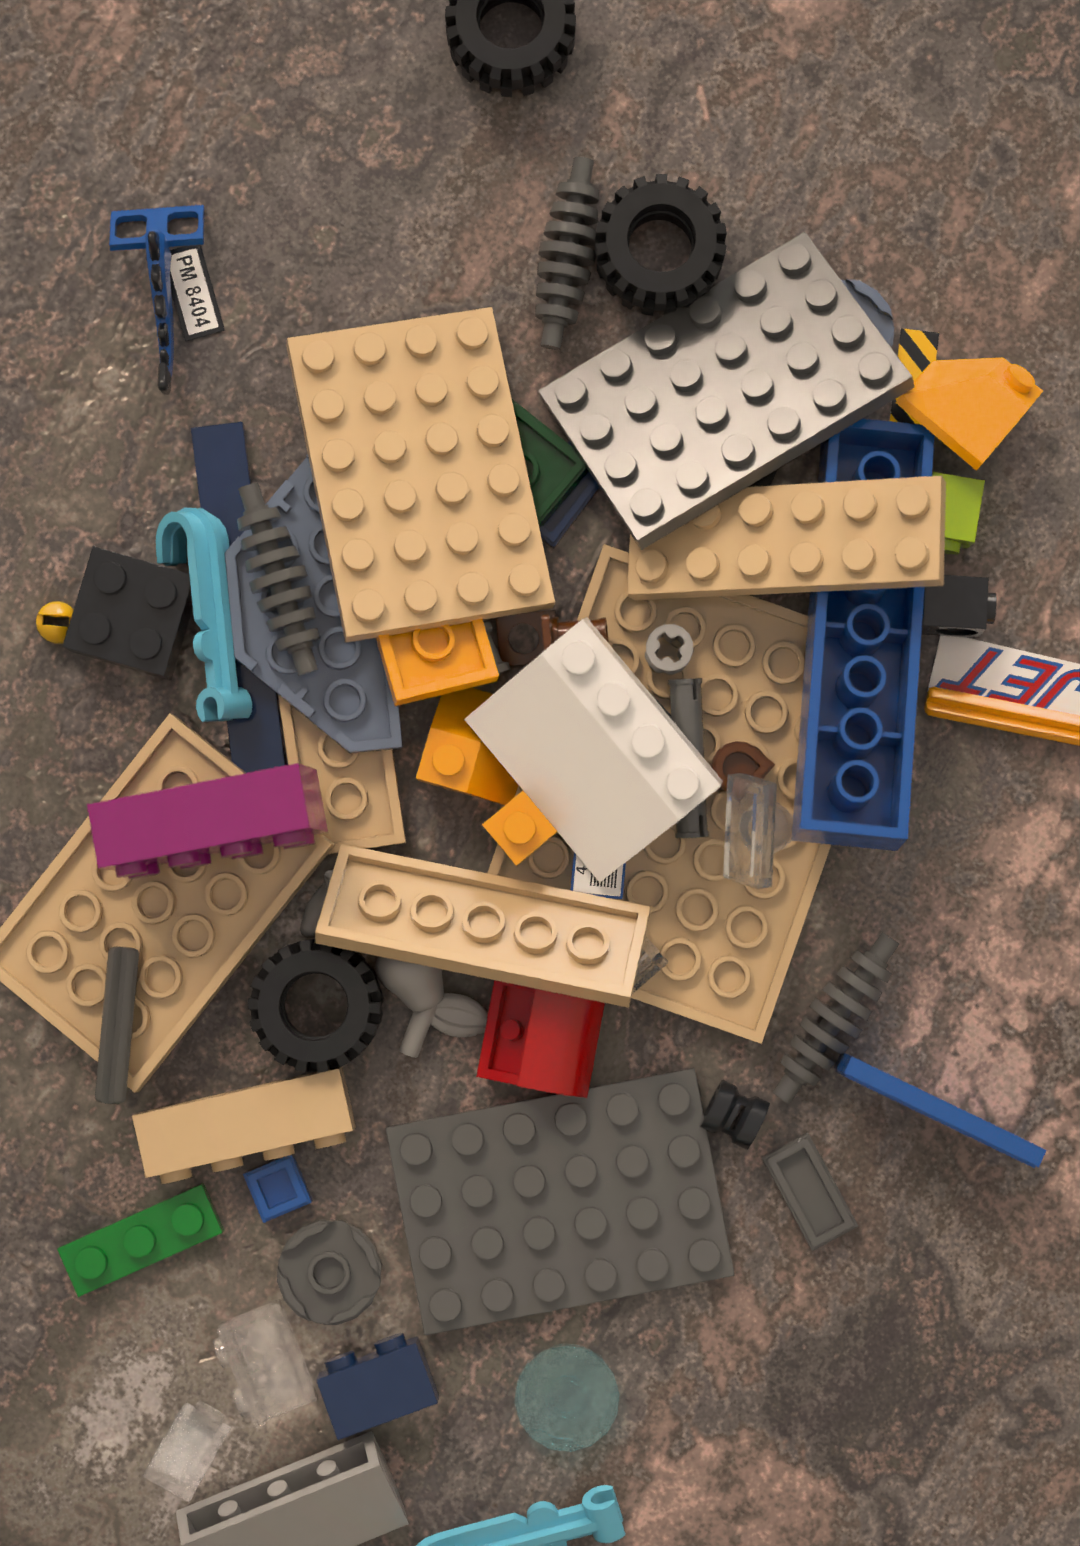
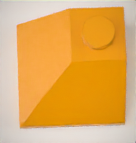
[895,357,1043,471]
[416,688,518,806]

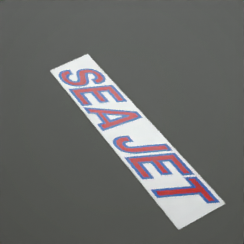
[927,636,1080,716]

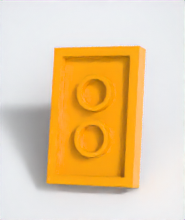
[376,619,499,706]

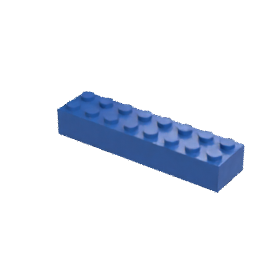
[791,419,935,851]

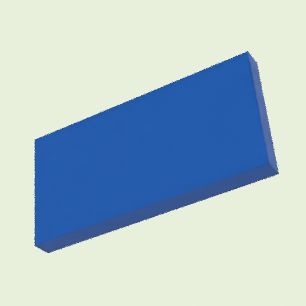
[834,1053,1047,1168]

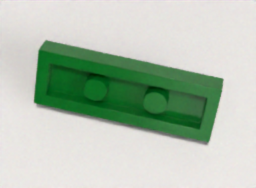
[57,1183,225,1297]

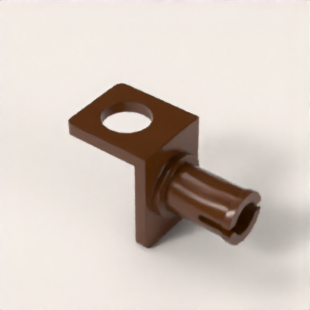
[496,610,609,666]

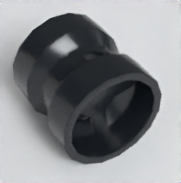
[699,1080,770,1150]

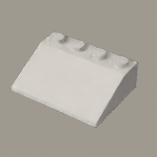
[464,617,723,882]

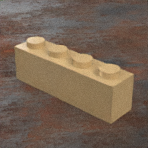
[132,1067,356,1184]

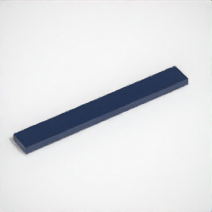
[191,422,286,773]

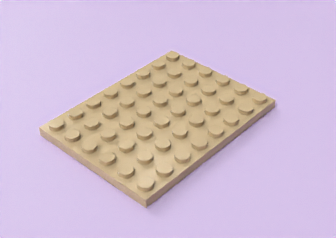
[488,544,831,1044]

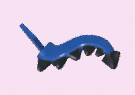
[109,205,205,395]

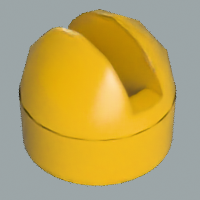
[36,601,74,644]

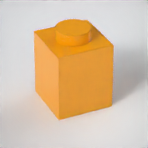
[482,791,557,866]

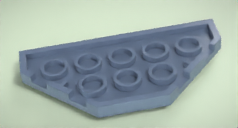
[225,454,402,753]

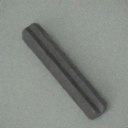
[95,946,139,1104]

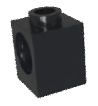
[921,575,997,638]

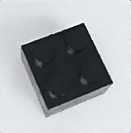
[63,546,193,681]

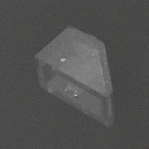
[142,1402,232,1502]

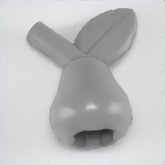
[375,956,488,1058]

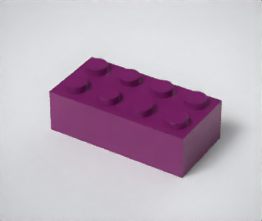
[87,763,328,879]

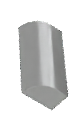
[176,1431,409,1546]

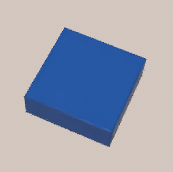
[243,1154,313,1223]

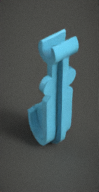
[156,508,252,722]
[416,1485,626,1546]

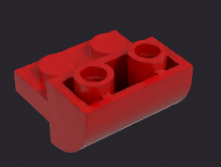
[476,980,605,1098]

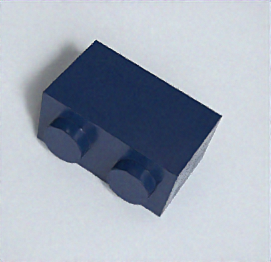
[316,1333,439,1440]

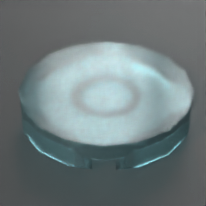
[515,1343,620,1452]

